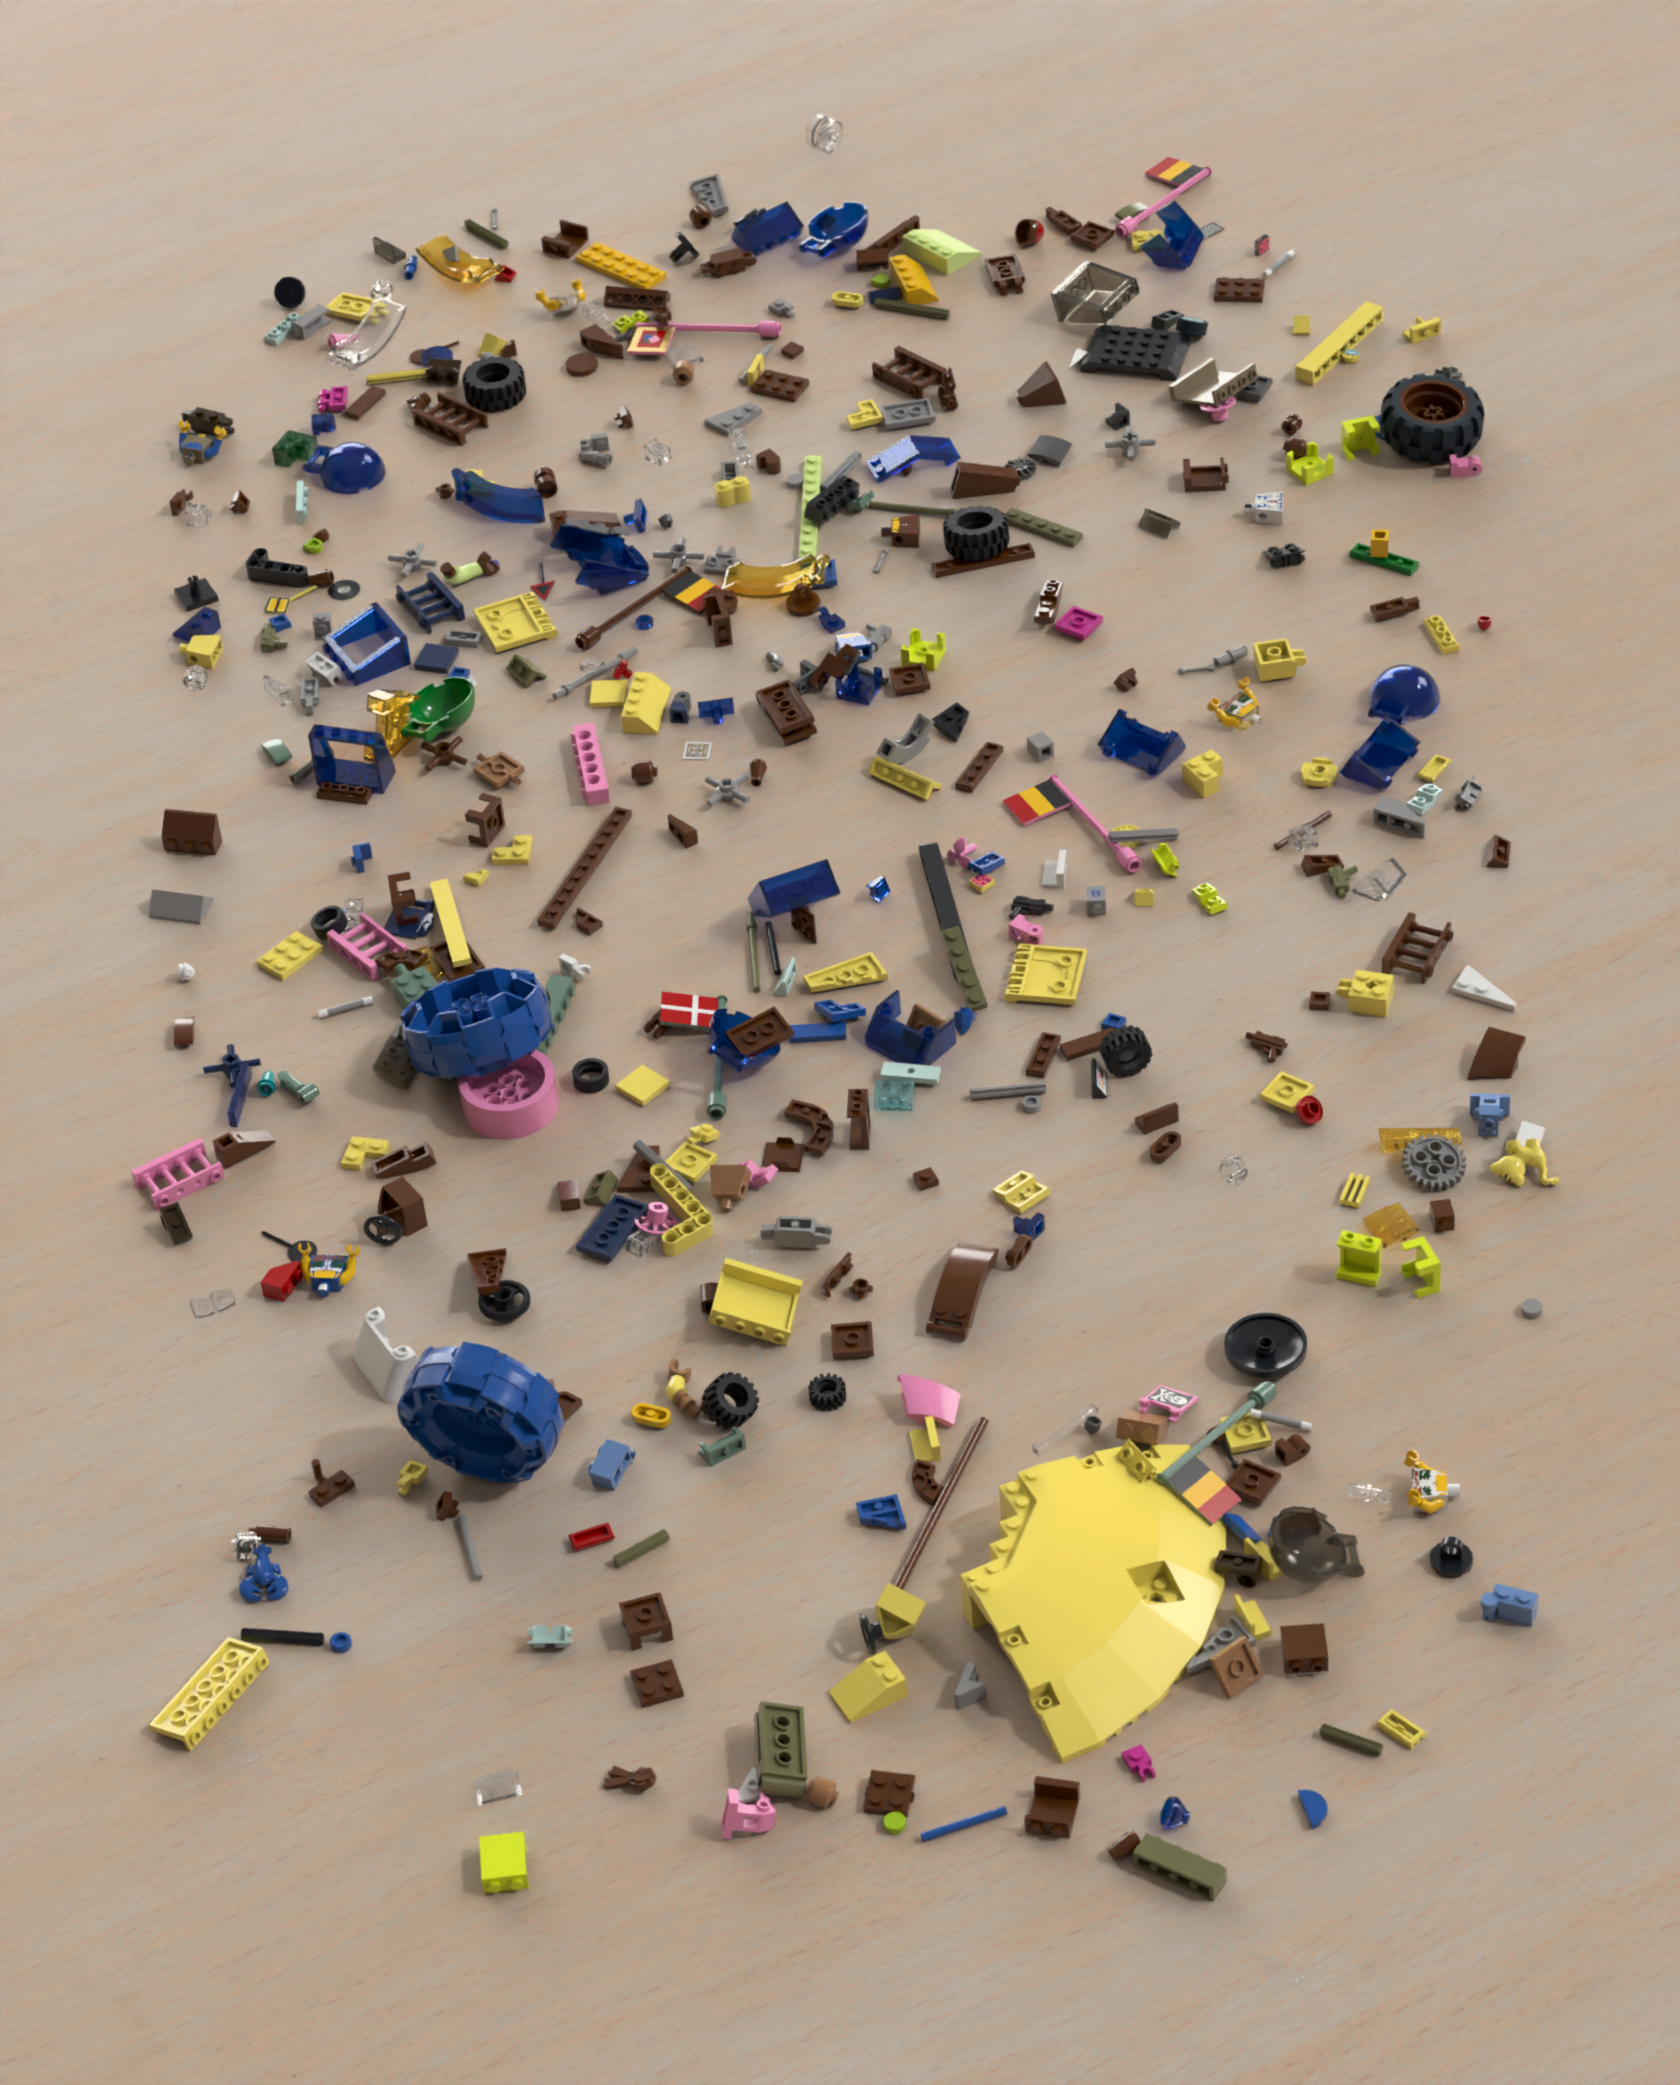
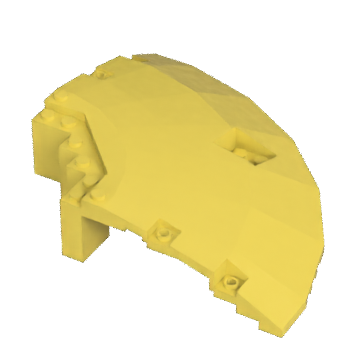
[960,1444,1227,1763]

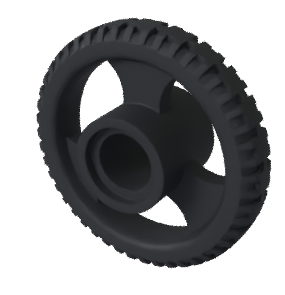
[478,1280,531,1322]

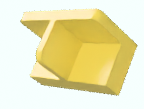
[1403,317,1441,344]

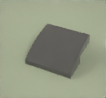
[1027,435,1072,467]

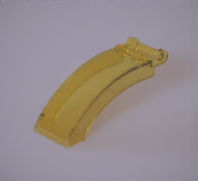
[415,235,503,286]
[722,554,830,599]

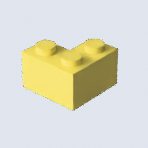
[1182,749,1223,798]

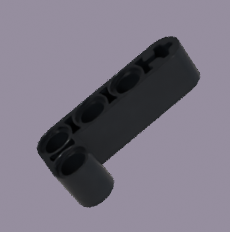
[246,548,309,588]

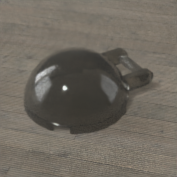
[1268,1506,1365,1583]

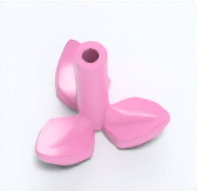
[947,837,977,868]

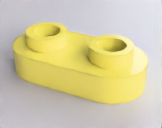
[832,291,863,309]

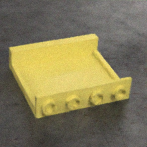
[708,1258,803,1346]

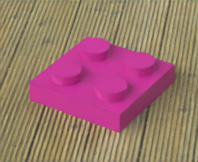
[1054,606,1103,640]

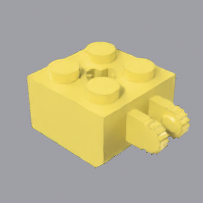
[1253,639,1307,681]
[1335,970,1394,1017]

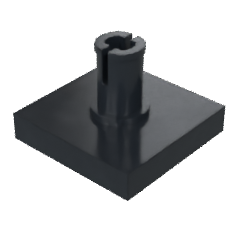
[174,575,219,612]

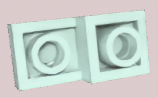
[1407,784,1443,815]

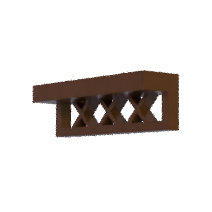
[865,215,920,253]
[603,286,671,309]

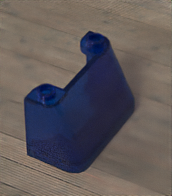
[1097,709,1186,776]
[1340,715,1421,790]

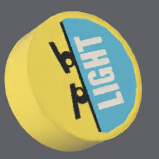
[1342,349,1359,364]

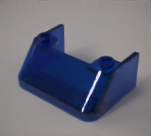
[1140,200,1204,270]
[865,990,956,1066]

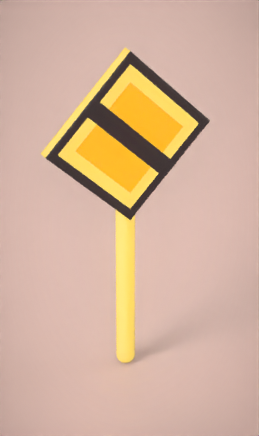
[264,585,317,614]

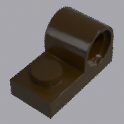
[160,1202,193,1245]
[1214,1550,1262,1588]

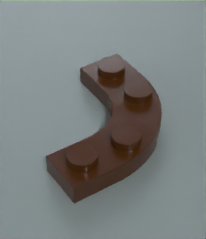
[784,1099,834,1156]

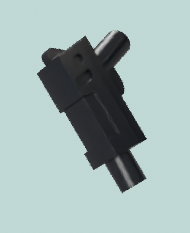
[1009,896,1054,920]

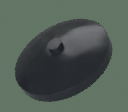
[1224,1313,1307,1378]

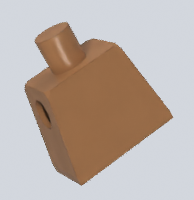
[710,1165,752,1211]

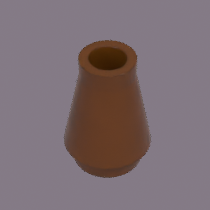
[308,569,334,586]
[749,759,767,786]
[1107,1831,1141,1860]

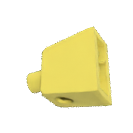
[179,635,223,669]

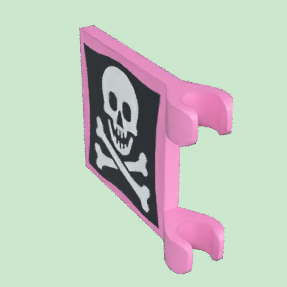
[1138,1385,1198,1423]

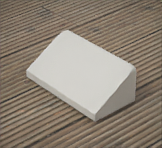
[1516,1121,1545,1147]

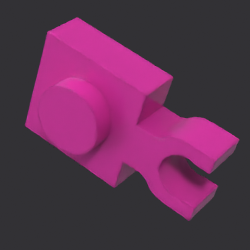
[1121,1744,1156,1783]

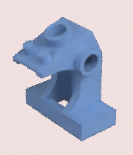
[1470,1093,1510,1136]

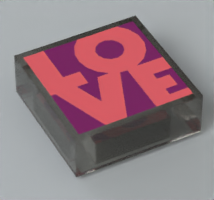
[1255,234,1269,256]

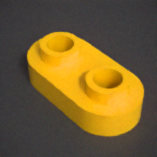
[631,1403,671,1428]

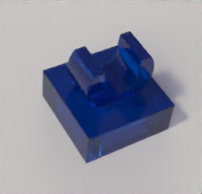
[866,876,891,902]

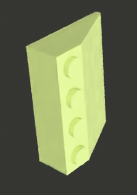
[902,229,982,275]

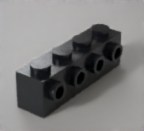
[804,475,860,526]

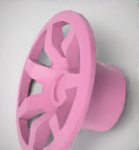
[1200,397,1236,421]
[635,1202,678,1235]

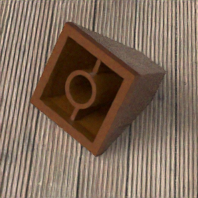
[1016,361,1067,408]

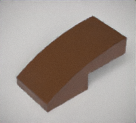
[174,1017,195,1046]

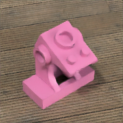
[721,1789,777,1839]

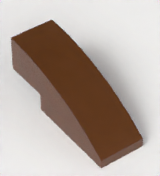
[371,1141,437,1178]

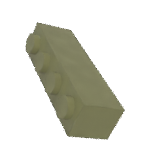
[1133,1833,1227,1902]

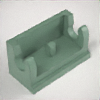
[698,1426,746,1467]

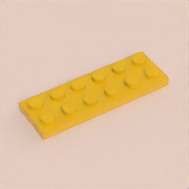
[576,242,667,289]

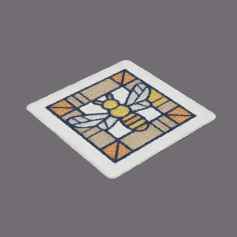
[682,742,712,759]

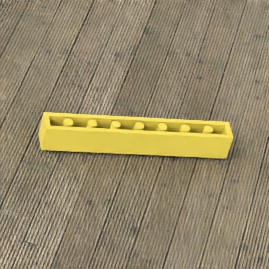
[1295,301,1383,385]

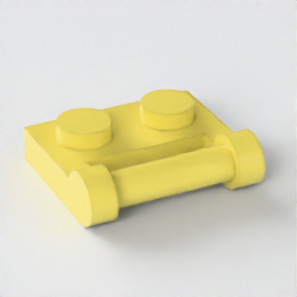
[1131,229,1165,251]

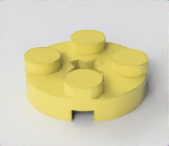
[1301,758,1338,788]

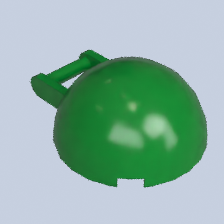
[401,677,475,742]

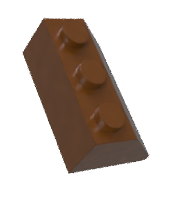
[161,809,222,855]

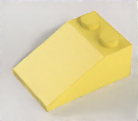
[829,1651,908,1723]

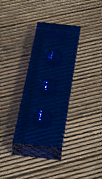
[227,1061,252,1127]

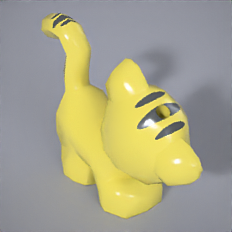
[1490,1138,1559,1186]

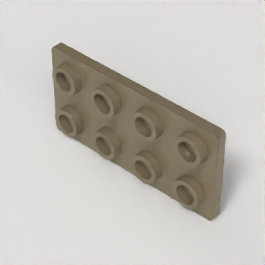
[372,1018,416,1089]

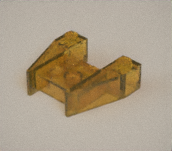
[364,689,421,766]

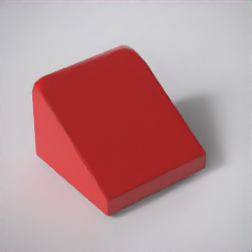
[494,264,517,283]

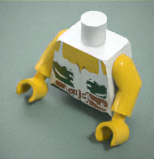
[1404,1450,1460,1514]

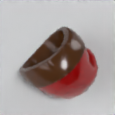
[1015,218,1044,246]

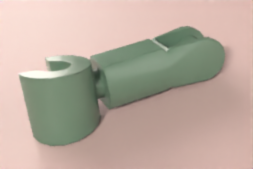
[277,1071,320,1105]

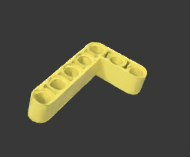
[650,1164,713,1256]

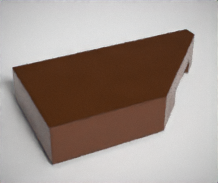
[576,907,603,935]

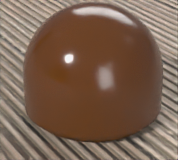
[312,528,330,543]

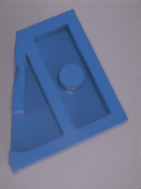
[856,1494,906,1530]

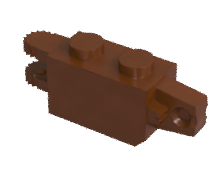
[700,248,757,278]

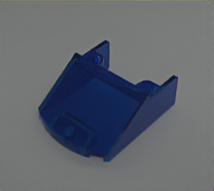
[550,524,650,595]

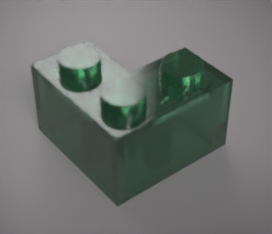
[272,430,319,468]

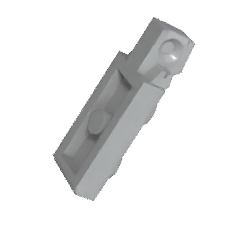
[301,677,320,715]

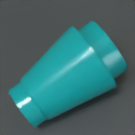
[257,1071,276,1096]

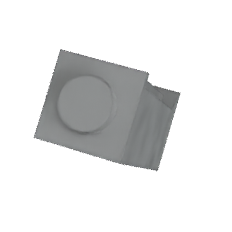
[291,303,331,340]

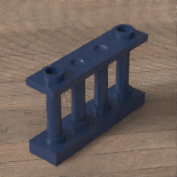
[395,572,465,634]

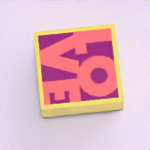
[969,874,995,893]

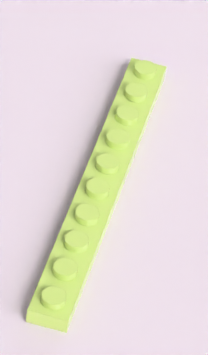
[799,455,822,563]

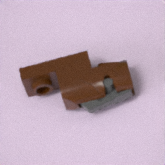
[809,643,861,689]

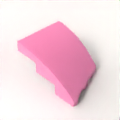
[897,1374,961,1428]

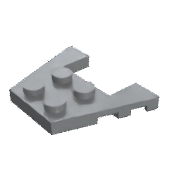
[565,518,630,537]

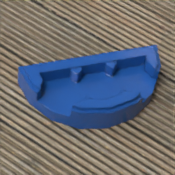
[1298,1790,1328,1829]

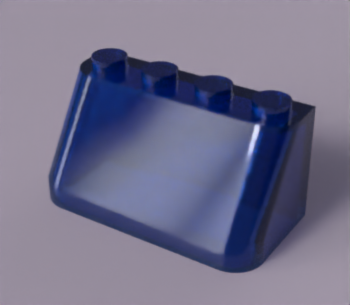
[731,201,804,256]

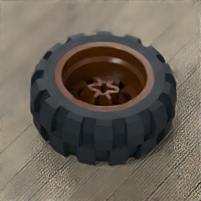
[1380,373,1485,464]

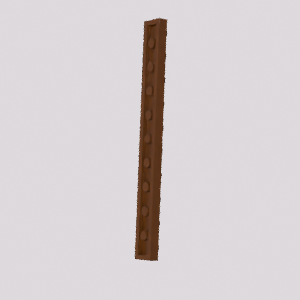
[537,807,632,929]

